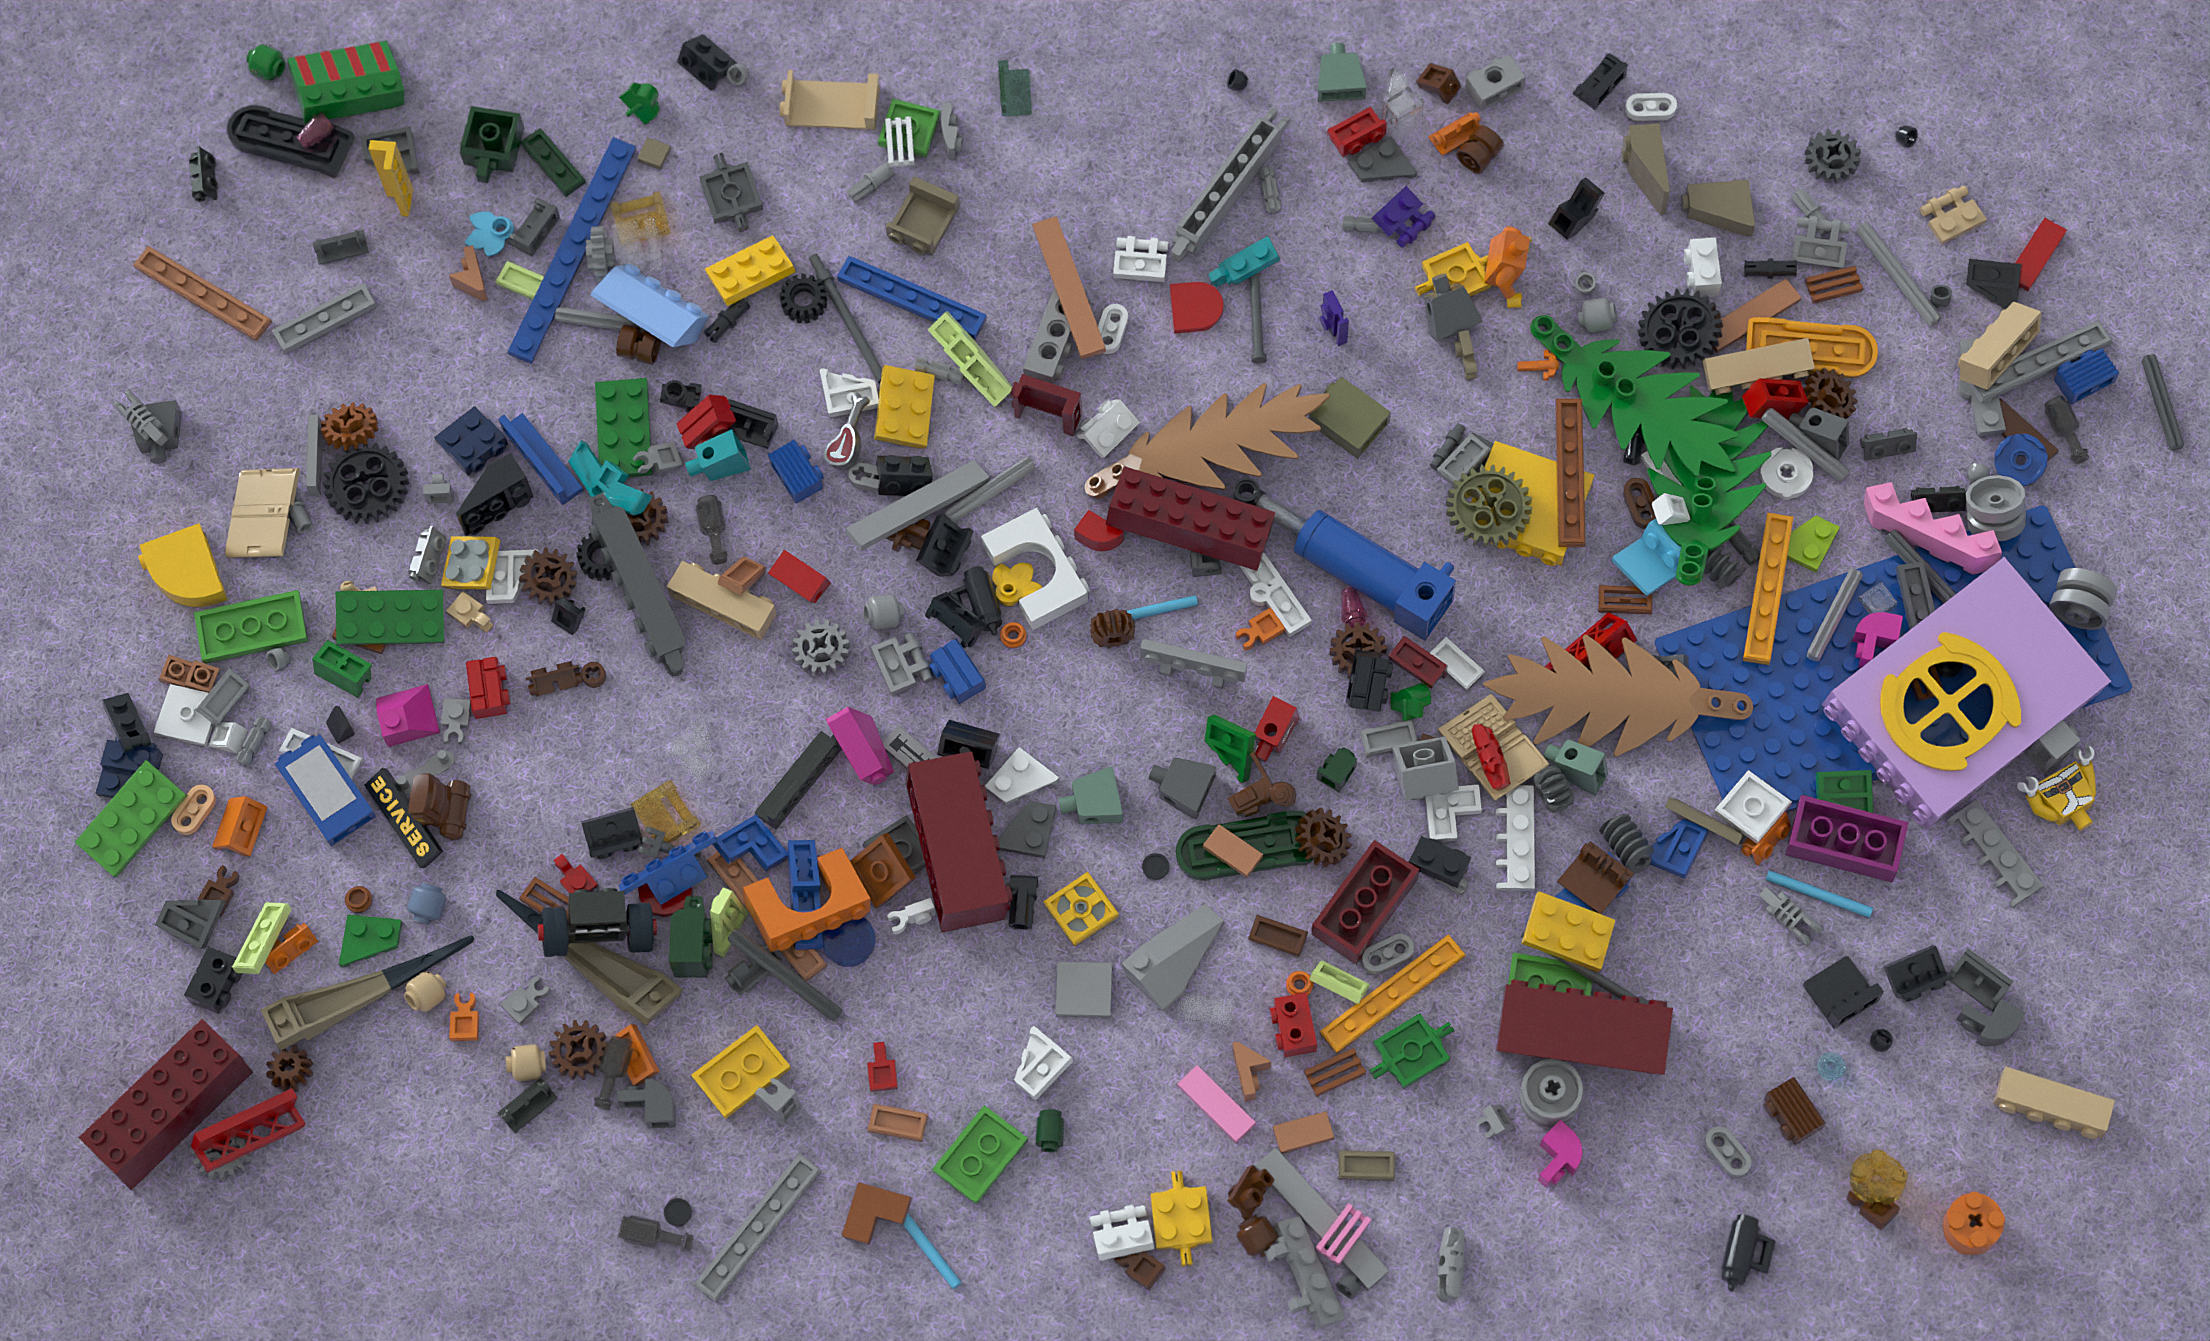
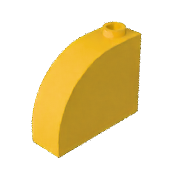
[138,523,228,607]

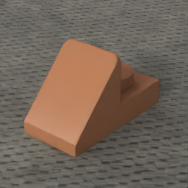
[449,245,488,301]
[1232,1042,1271,1102]

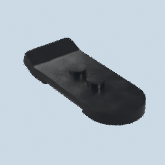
[227,105,354,178]

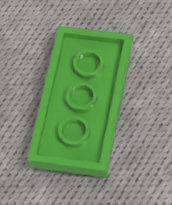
[194,590,308,664]
[75,760,188,877]

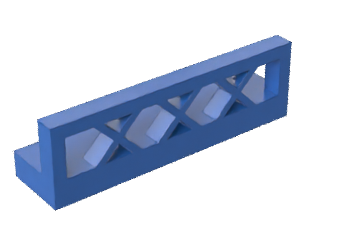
[498,413,583,505]

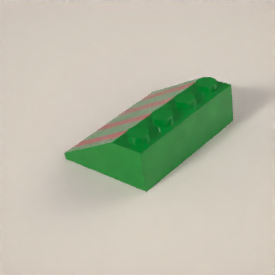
[287,41,404,124]

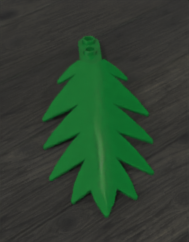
[1530,315,1739,476]
[1647,386,1772,586]

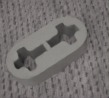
[848,463,879,493]

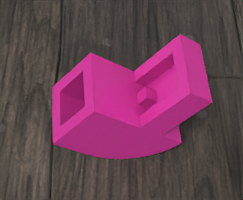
[1852,612,1903,668]
[1538,1120,1582,1188]

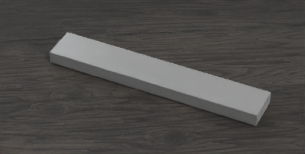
[1967,320,2112,403]
[845,460,990,551]
[1255,1147,1389,1291]
[693,1153,821,1302]

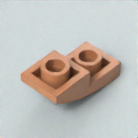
[159,654,220,693]

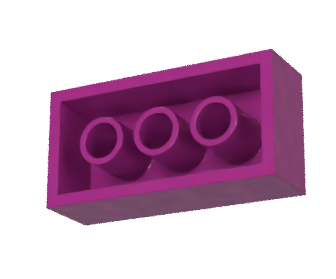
[1785,795,1909,882]

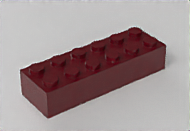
[1106,466,1276,571]

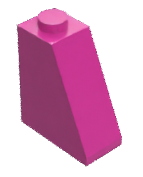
[826,707,894,785]

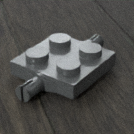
[699,153,763,232]

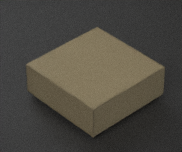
[637,137,671,170]

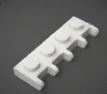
[1496,785,1535,891]

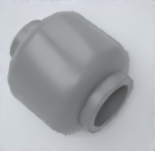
[1578,297,1617,334]
[863,594,904,630]

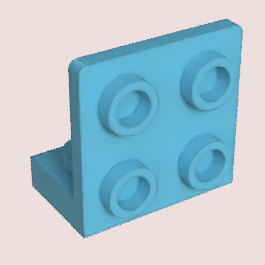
[1612,519,1681,596]

